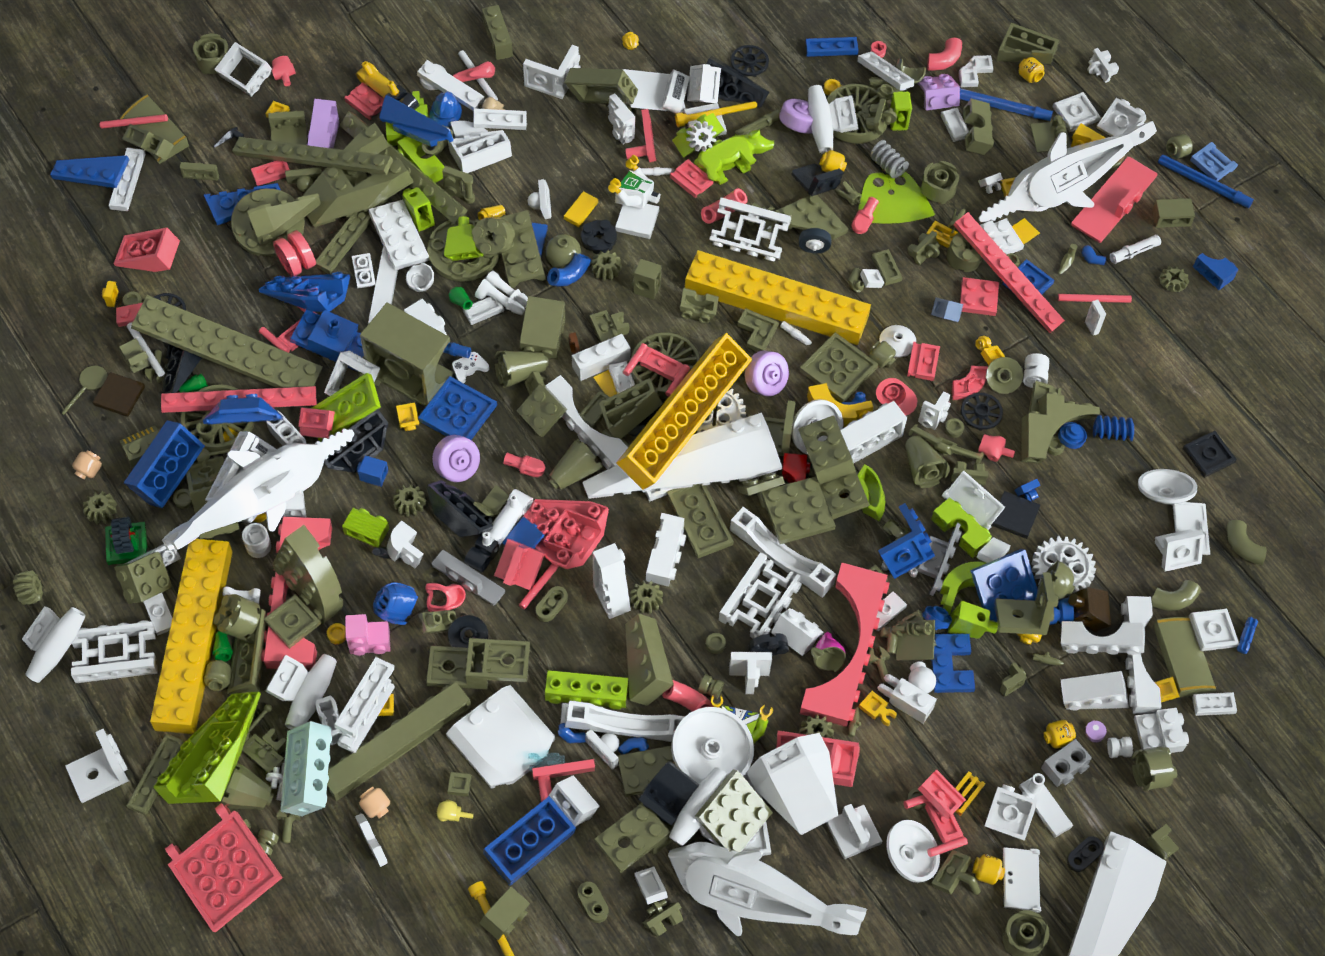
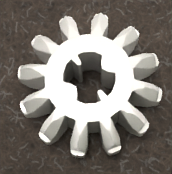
[686,121,716,151]

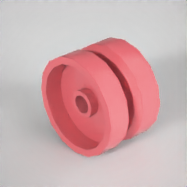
[273,230,316,277]

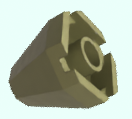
[220,763,274,810]

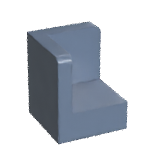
[931,297,963,322]

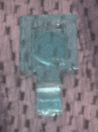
[528,753,565,771]

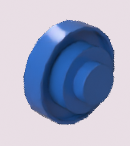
[1058,422,1087,449]
[923,606,952,630]

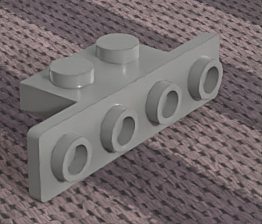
[917,523,962,596]
[432,550,505,606]

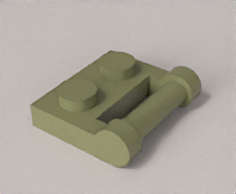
[442,166,475,204]

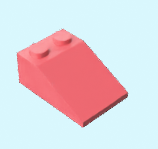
[114,227,180,272]

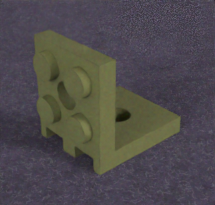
[748,400,795,456]
[994,572,1058,635]

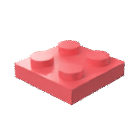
[960,277,999,316]

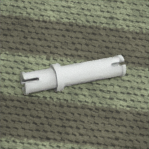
[1110,234,1161,264]

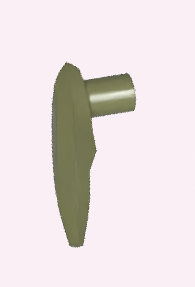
[1057,244,1077,275]

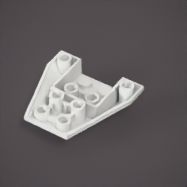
[747,733,838,835]

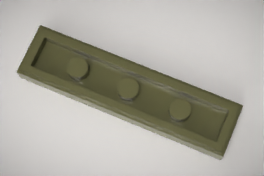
[126,734,185,815]

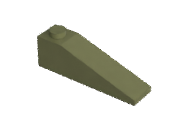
[247,193,321,245]

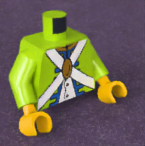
[711,695,773,744]

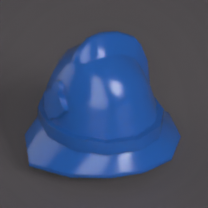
[429,91,462,127]

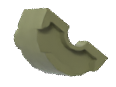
[680,288,719,323]

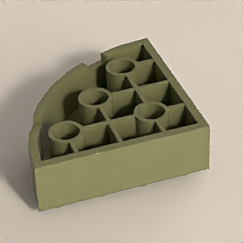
[273,525,343,624]

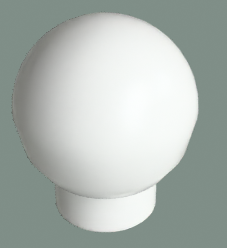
[908,662,936,694]

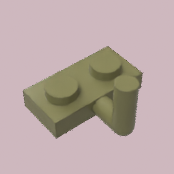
[932,850,981,895]

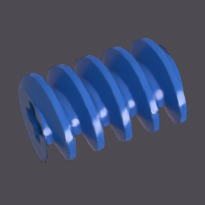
[1093,415,1134,442]

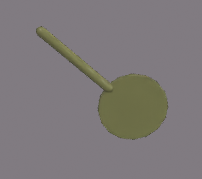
[62,366,108,415]

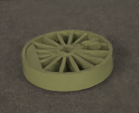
[827,84,889,144]
[631,333,700,399]
[181,385,255,452]

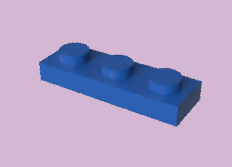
[805,37,858,57]

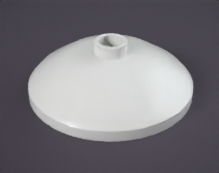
[791,399,843,454]
[1138,469,1197,504]
[887,820,940,882]

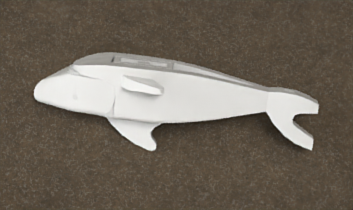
[668,842,867,936]

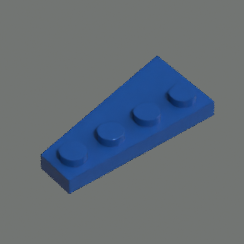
[50,155,129,188]
[204,183,280,225]

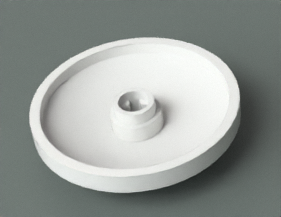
[671,707,754,784]

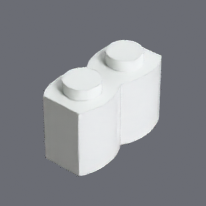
[316,696,342,745]

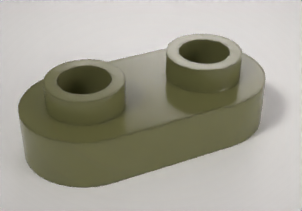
[536,586,568,622]
[578,882,609,923]

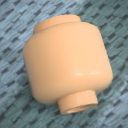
[72,450,102,480]
[359,787,390,818]

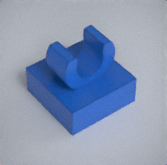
[1015,479,1040,501]

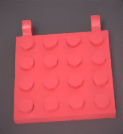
[165,803,283,932]

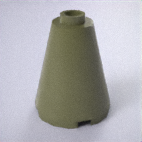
[495,350,549,388]
[905,436,950,488]
[548,439,602,490]

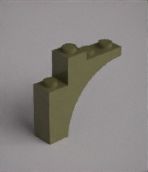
[1021,392,1100,464]

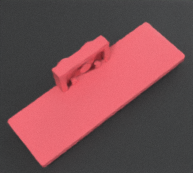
[1071,157,1158,243]

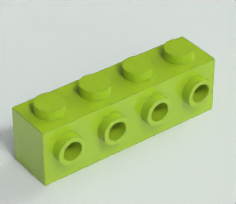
[545,670,628,710]

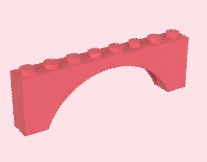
[261,517,332,670]
[800,563,890,727]

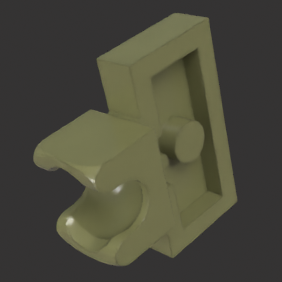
[590,310,630,343]
[242,728,287,774]

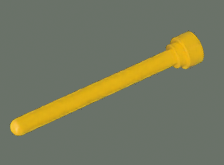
[675,101,757,127]
[468,881,514,956]

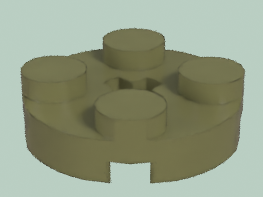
[883,518,910,541]

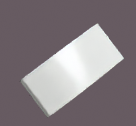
[352,253,376,288]

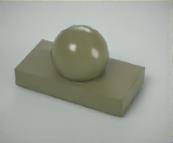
[285,167,322,192]

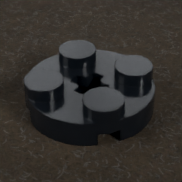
[581,220,617,254]
[748,633,789,656]

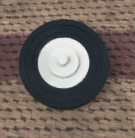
[799,228,832,253]

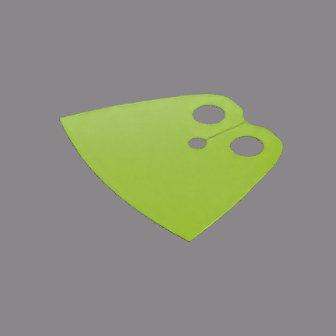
[858,172,935,224]

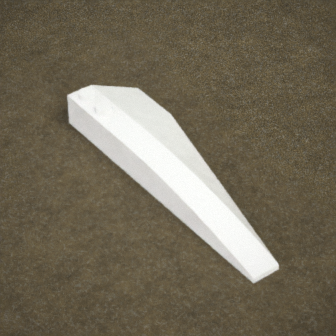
[583,413,782,499]
[1067,832,1166,956]

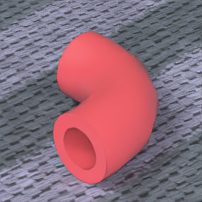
[927,38,962,71]
[701,188,747,224]
[662,680,713,712]

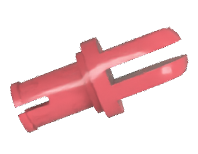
[852,197,879,234]
[503,453,545,477]

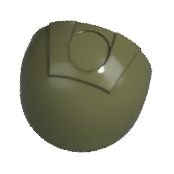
[896,58,926,83]

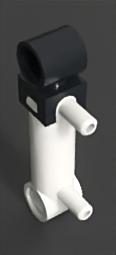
[464,489,533,573]

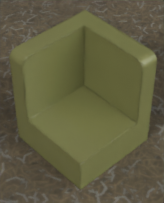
[1147,824,1179,860]

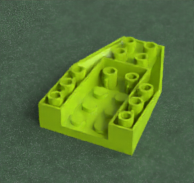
[153,691,261,804]

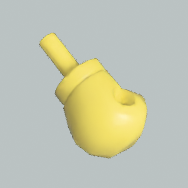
[437,800,474,822]

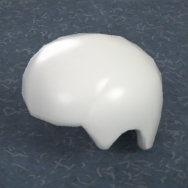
[406,263,434,292]

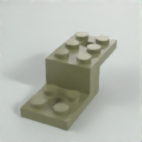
[798,415,870,519]
[186,456,239,539]
[426,638,530,689]
[594,803,681,873]

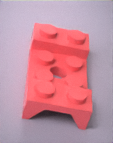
[776,731,860,787]

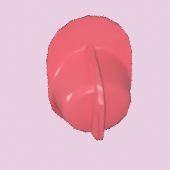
[876,378,917,416]

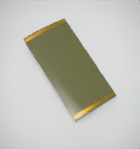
[120,94,189,164]
[1153,617,1216,698]

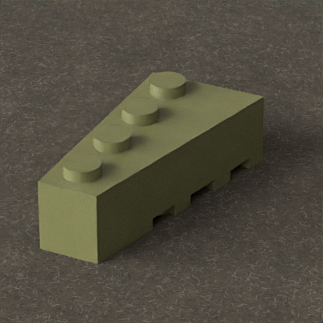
[625,613,674,706]

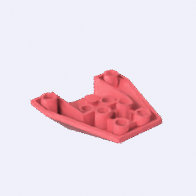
[522,499,609,569]

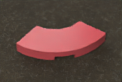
[952,366,988,400]

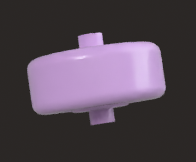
[779,99,813,133]
[745,350,789,396]
[432,435,480,482]

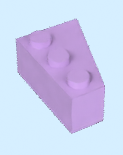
[308,99,339,149]

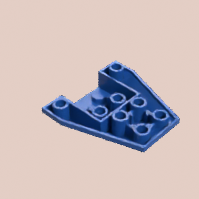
[259,272,350,312]

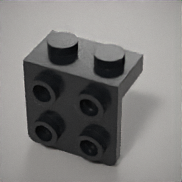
[791,164,844,196]
[638,762,699,825]

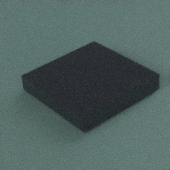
[1183,431,1237,478]
[991,491,1040,539]

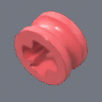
[870,41,886,58]

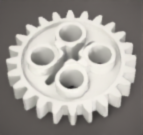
[697,389,746,433]
[1031,536,1096,597]

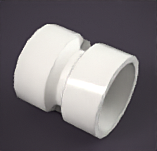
[1023,353,1049,388]
[242,523,271,558]

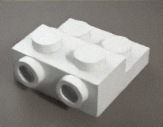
[608,93,635,144]
[1097,98,1146,137]
[980,219,1024,255]
[1134,708,1189,753]
[985,784,1038,841]

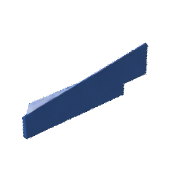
[379,95,454,147]

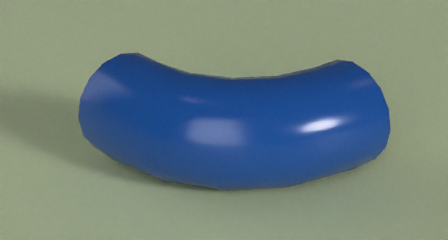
[547,253,592,287]

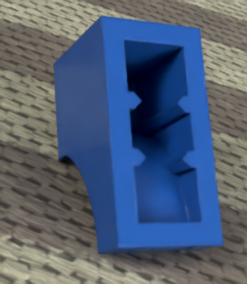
[1193,253,1238,290]

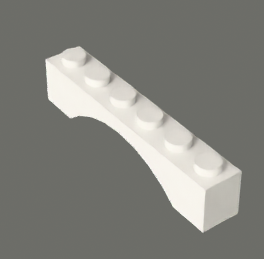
[545,375,628,469]
[730,507,836,598]
[1121,596,1161,714]
[565,701,685,742]

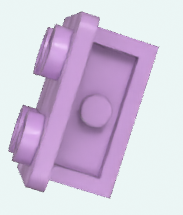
[918,74,960,110]

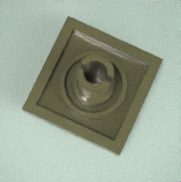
[737,473,785,508]

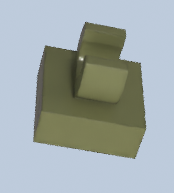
[525,371,546,395]

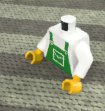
[608,155,660,209]

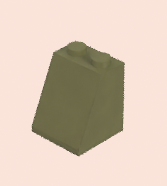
[520,296,565,359]

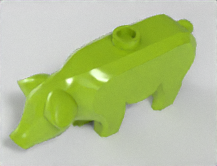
[694,130,774,185]

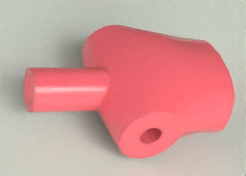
[272,56,296,86]
[978,434,1015,462]

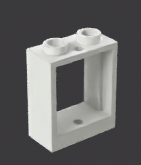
[215,42,272,96]
[324,351,380,396]

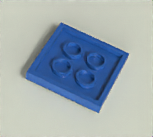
[418,376,497,440]
[970,549,1037,622]

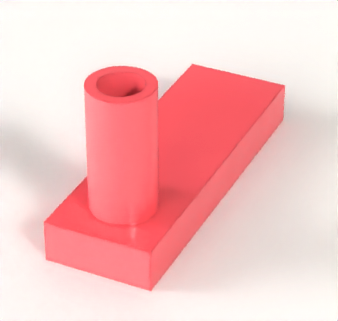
[626,109,656,162]
[532,759,595,802]

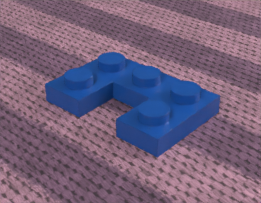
[931,634,975,693]

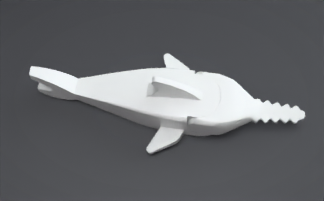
[978,121,1157,223]
[162,429,354,550]

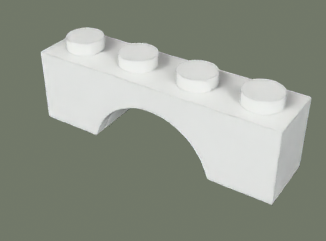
[1061,621,1145,655]

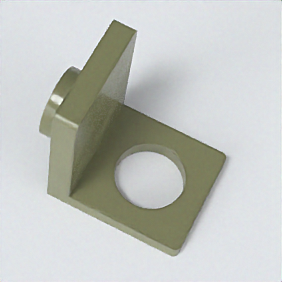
[473,485,509,517]

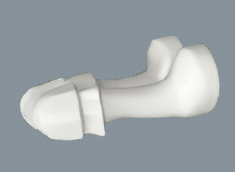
[475,271,528,315]

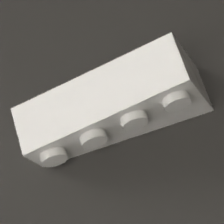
[593,543,631,619]

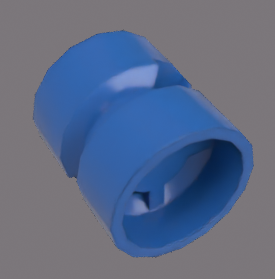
[1049,598,1074,625]

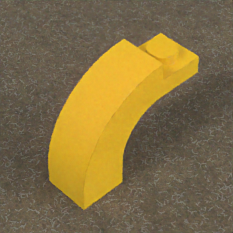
[807,383,873,427]

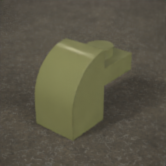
[118,338,150,373]

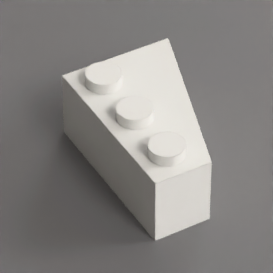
[1061,671,1129,710]

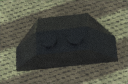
[324,409,388,473]
[427,480,493,537]

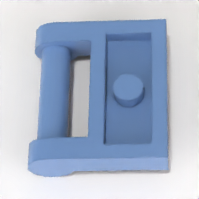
[1190,142,1238,181]

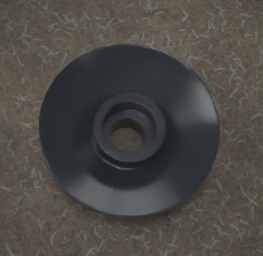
[448,615,488,648]

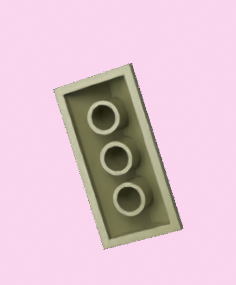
[227,609,268,695]

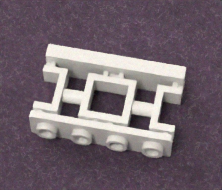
[709,198,791,262]
[205,431,276,523]
[719,552,802,638]
[71,621,157,683]
[335,657,394,753]

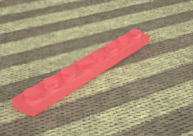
[953,212,1065,333]
[161,386,317,413]

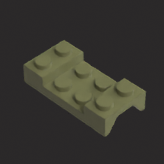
[499,210,546,288]

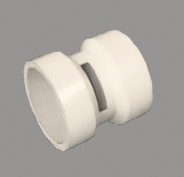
[1107,737,1133,758]

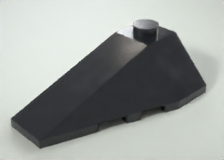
[706,56,770,107]
[162,344,202,394]

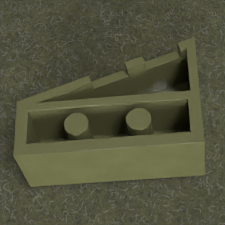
[997,23,1059,64]
[599,378,663,439]

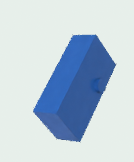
[124,420,205,508]
[483,796,576,886]

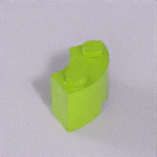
[672,113,725,158]
[858,464,885,521]

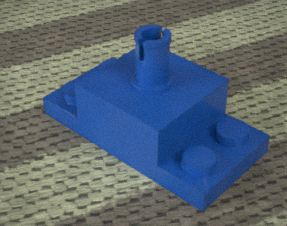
[290,310,364,372]

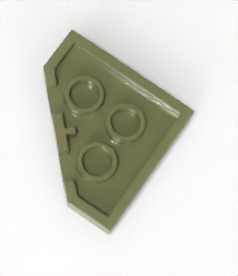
[775,195,848,240]

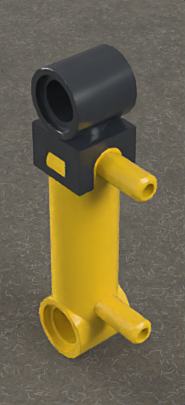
[356,61,420,110]

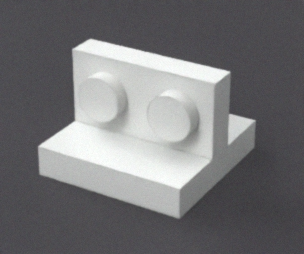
[687,64,721,103]
[1155,529,1205,571]
[729,652,772,694]
[826,804,882,859]

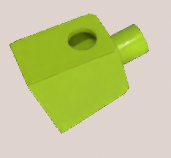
[402,188,435,232]
[444,216,483,261]
[948,601,998,639]

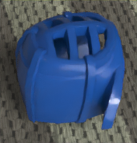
[373,583,418,625]

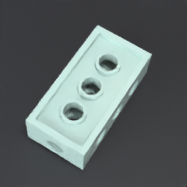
[281,721,332,816]

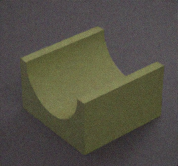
[360,302,455,407]

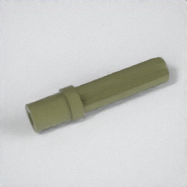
[735,109,781,135]

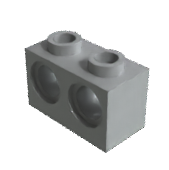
[1041,739,1092,787]

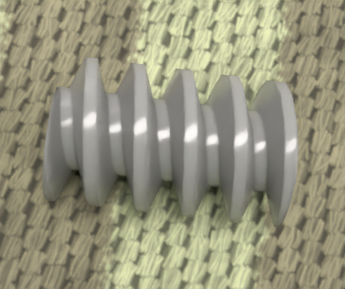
[871,140,909,178]

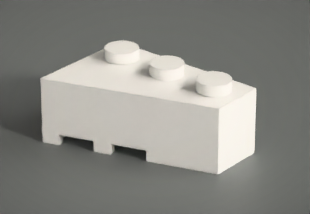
[448,130,512,173]
[646,513,686,587]

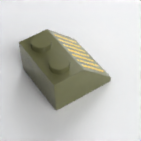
[119,425,159,469]

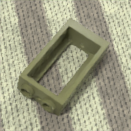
[565,68,638,104]

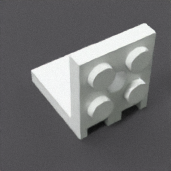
[523,45,581,99]
[65,729,129,803]

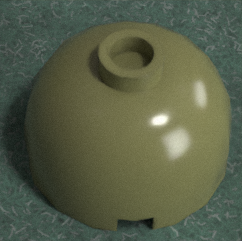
[545,234,581,268]
[1037,560,1075,600]

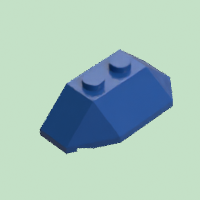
[203,394,283,425]

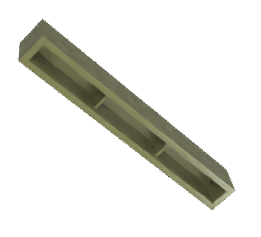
[327,682,471,802]

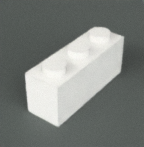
[572,334,630,381]

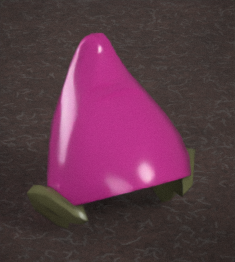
[811,632,846,672]

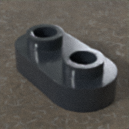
[1067,836,1104,872]

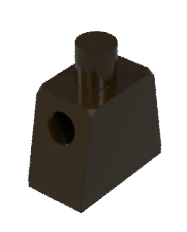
[1068,587,1111,632]

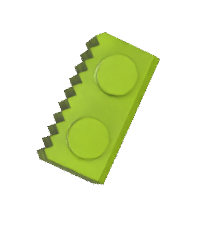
[890,91,912,131]
[342,508,389,548]

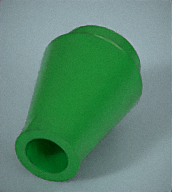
[449,287,473,310]
[179,373,208,393]
[213,631,233,662]

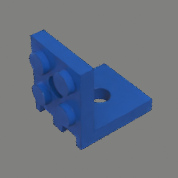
[878,503,935,579]

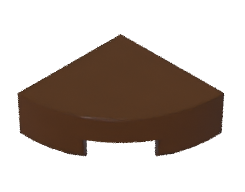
[569,332,580,355]

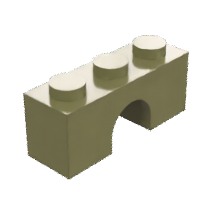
[482,5,513,60]
[963,98,994,155]

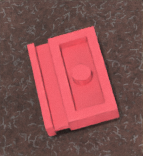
[344,82,384,120]
[670,159,713,198]
[907,342,940,381]
[298,408,335,439]
[918,770,966,819]

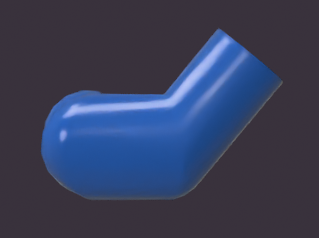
[1082,245,1106,265]
[841,392,866,405]
[558,723,586,743]
[618,737,649,755]

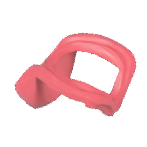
[425,583,466,612]

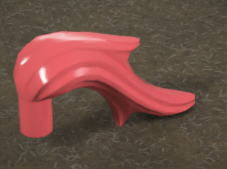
[453,61,495,82]

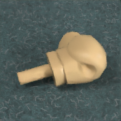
[482,97,505,110]

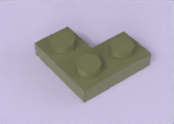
[738,308,779,352]

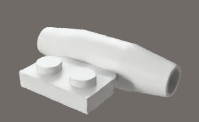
[808,85,858,154]
[22,606,85,683]
[265,654,337,730]
[669,767,728,847]

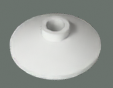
[879,325,916,357]

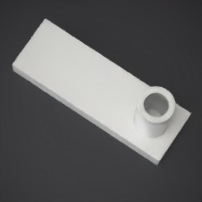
[1019,773,1073,838]

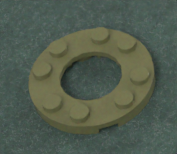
[231,189,305,257]
[427,219,500,281]

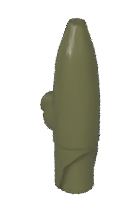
[1033,652,1064,665]
[848,707,861,737]

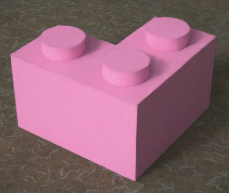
[346,614,390,656]

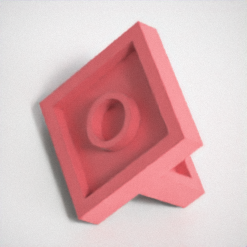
[494,539,545,590]

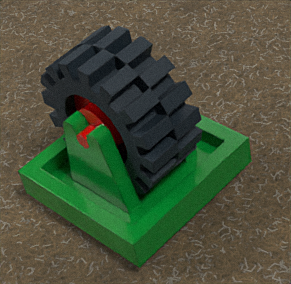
[105,517,147,565]

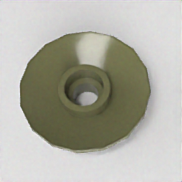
[986,357,1023,394]

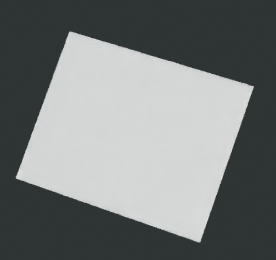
[623,69,686,112]

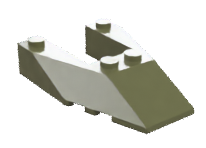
[303,123,414,227]

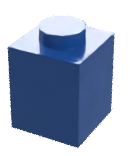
[357,456,388,487]

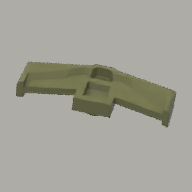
[909,424,984,464]

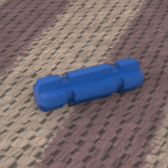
[1237,617,1258,654]

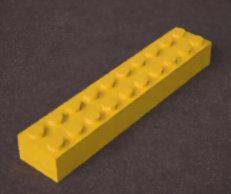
[685,250,871,345]
[616,333,752,490]
[150,539,232,734]

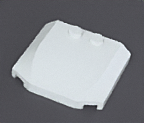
[446,685,555,788]

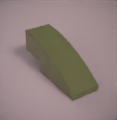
[122,124,174,160]

